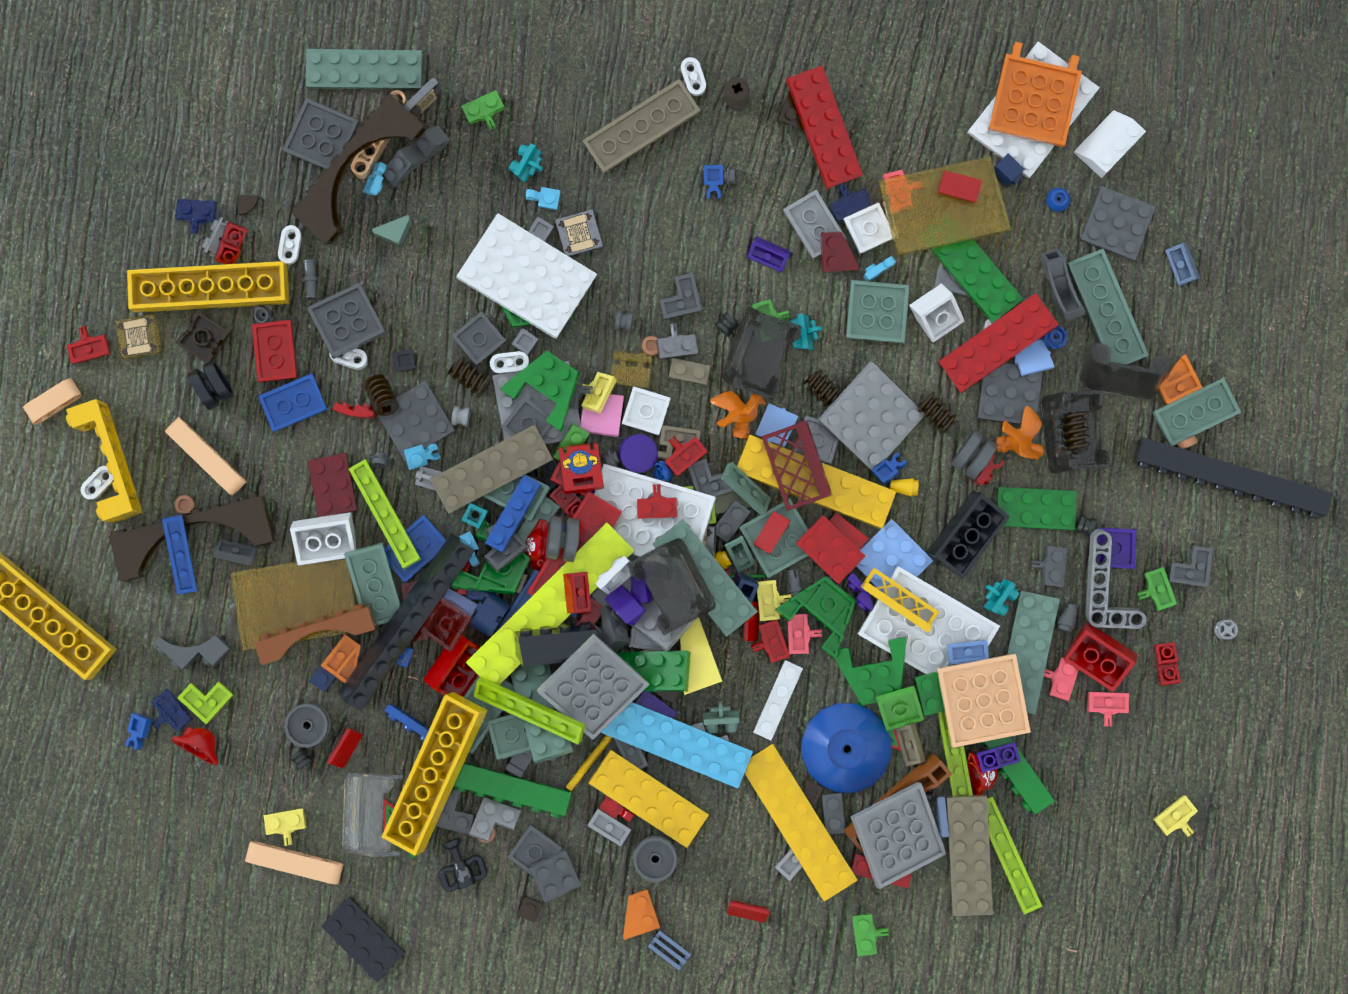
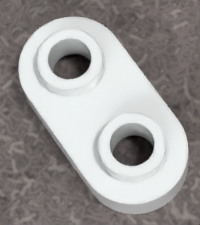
[681,57,706,96]
[278,225,302,265]
[329,348,368,370]
[490,351,529,374]
[81,466,114,500]

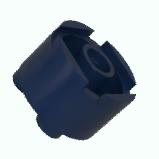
[467,592,511,638]

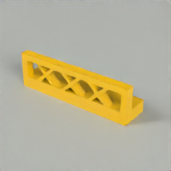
[860,567,939,632]

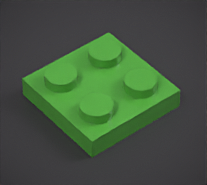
[876,686,924,731]

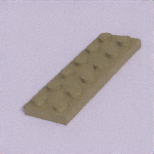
[582,79,701,174]
[430,424,553,514]
[947,795,993,916]

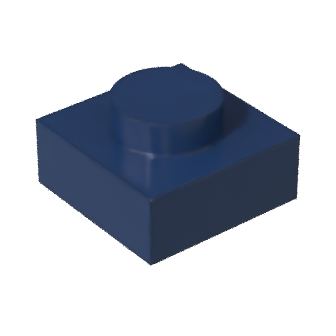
[309,665,336,692]

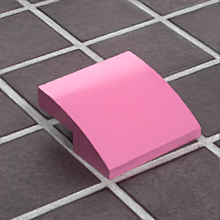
[580,394,624,437]

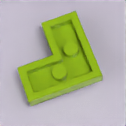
[177,682,234,724]

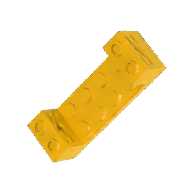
[66,399,143,523]

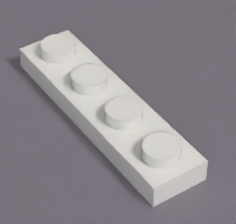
[753,660,803,740]

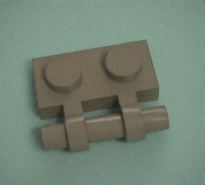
[658,425,701,460]

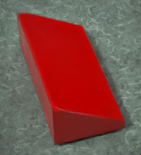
[938,171,982,203]
[753,511,791,555]
[563,572,591,613]
[743,602,759,642]
[328,728,363,768]
[727,900,769,923]

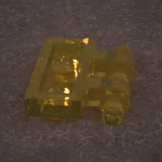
[611,350,652,389]

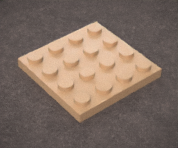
[937,654,1031,748]

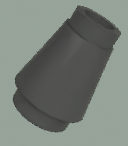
[1056,604,1078,635]

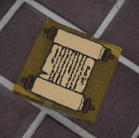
[115,314,161,360]

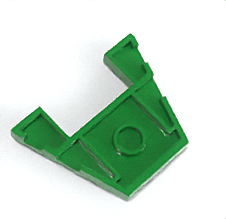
[500,351,580,432]
[452,520,530,594]
[775,576,856,659]
[835,636,907,705]

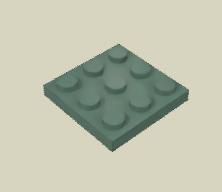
[846,280,909,344]
[739,499,808,578]

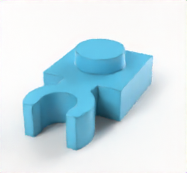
[363,162,387,195]
[863,256,896,282]
[403,443,440,470]

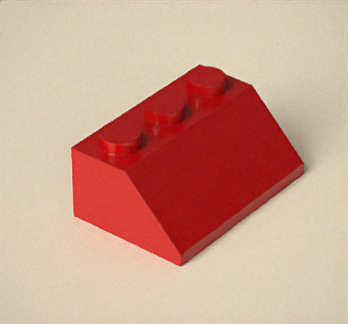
[1063,622,1137,692]
[423,631,481,697]

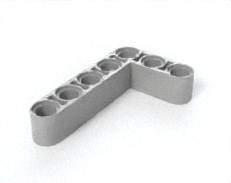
[1085,529,1146,629]

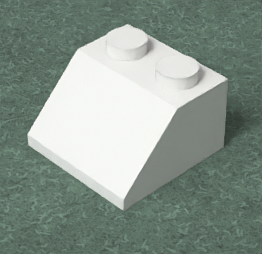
[909,284,965,343]

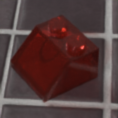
[421,597,473,652]

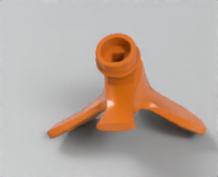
[710,391,766,439]
[996,406,1045,460]

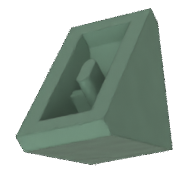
[372,215,412,247]
[724,536,755,572]

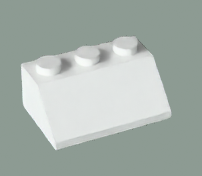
[1074,110,1146,178]
[290,512,356,565]

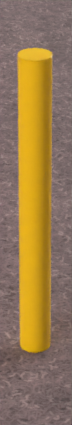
[565,735,613,792]

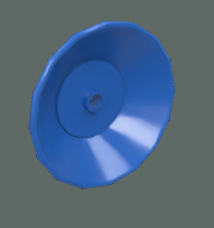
[802,703,891,793]

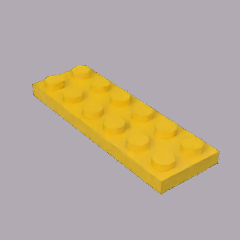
[588,749,709,848]

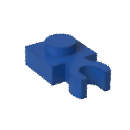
[704,165,724,199]
[871,453,907,486]
[126,713,152,750]

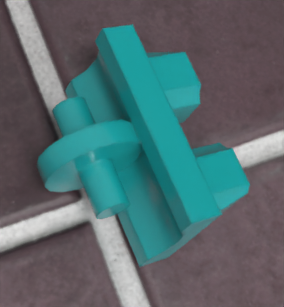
[509,143,543,183]
[789,313,823,351]
[984,578,1019,616]

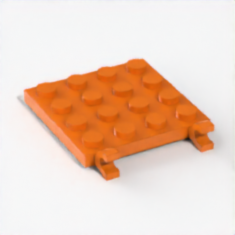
[988,41,1082,147]

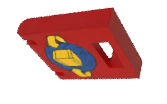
[558,443,604,494]

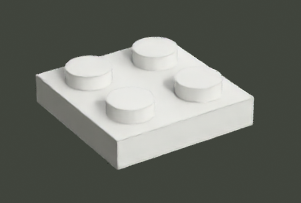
[843,202,895,255]
[622,386,671,436]
[596,556,639,594]

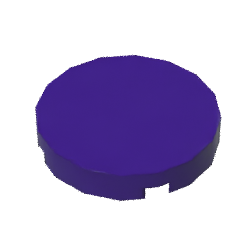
[619,434,658,473]

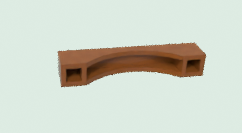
[254,603,377,665]
[843,753,952,852]

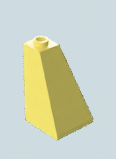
[680,617,722,695]

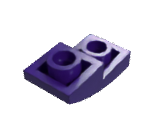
[631,563,654,605]
[846,573,874,611]
[977,742,1021,773]

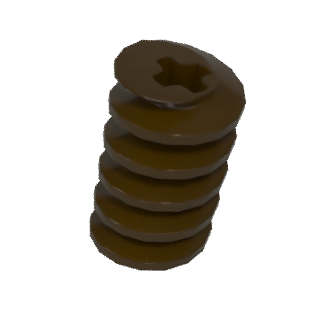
[724,77,750,111]
[447,357,490,398]
[802,369,842,407]
[364,374,399,416]
[918,391,959,435]
[1063,411,1091,452]

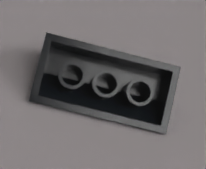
[926,491,1010,579]
[515,622,598,666]

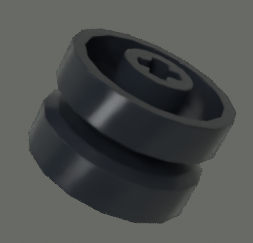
[188,360,234,410]

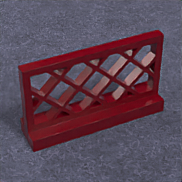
[761,420,833,511]

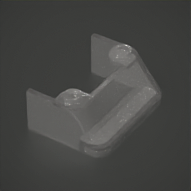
[342,772,403,857]

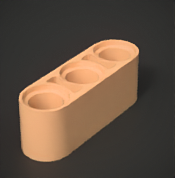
[23,378,82,425]

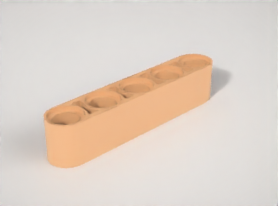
[351,90,408,179]
[165,417,247,496]
[245,841,344,885]

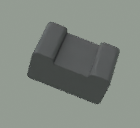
[505,751,533,778]

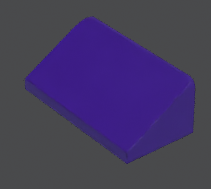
[747,237,791,272]
[604,585,646,625]

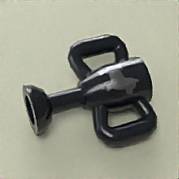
[438,838,487,892]

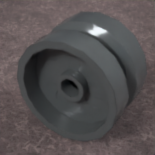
[950,429,998,480]
[546,516,580,562]
[284,703,333,748]
[633,835,677,882]

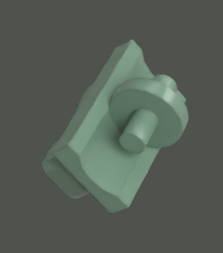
[703,701,739,733]

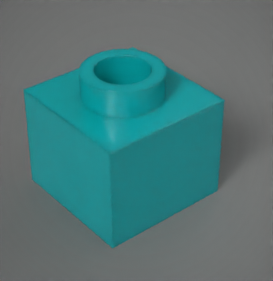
[462,502,488,529]

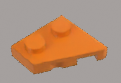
[1157,354,1203,405]
[321,634,361,683]
[623,889,660,940]

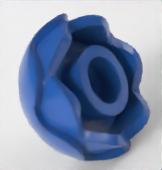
[1046,188,1071,212]
[1043,326,1067,349]
[653,461,673,483]

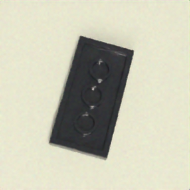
[321,897,406,982]

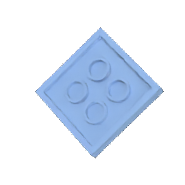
[856,519,933,592]

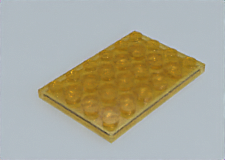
[878,156,1011,256]
[231,558,356,651]

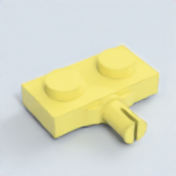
[581,372,617,414]
[757,580,791,621]
[1153,795,1198,837]
[263,808,307,846]

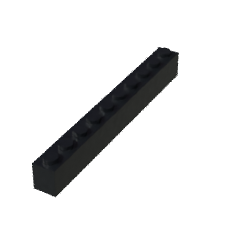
[1133,438,1333,519]
[339,533,475,711]

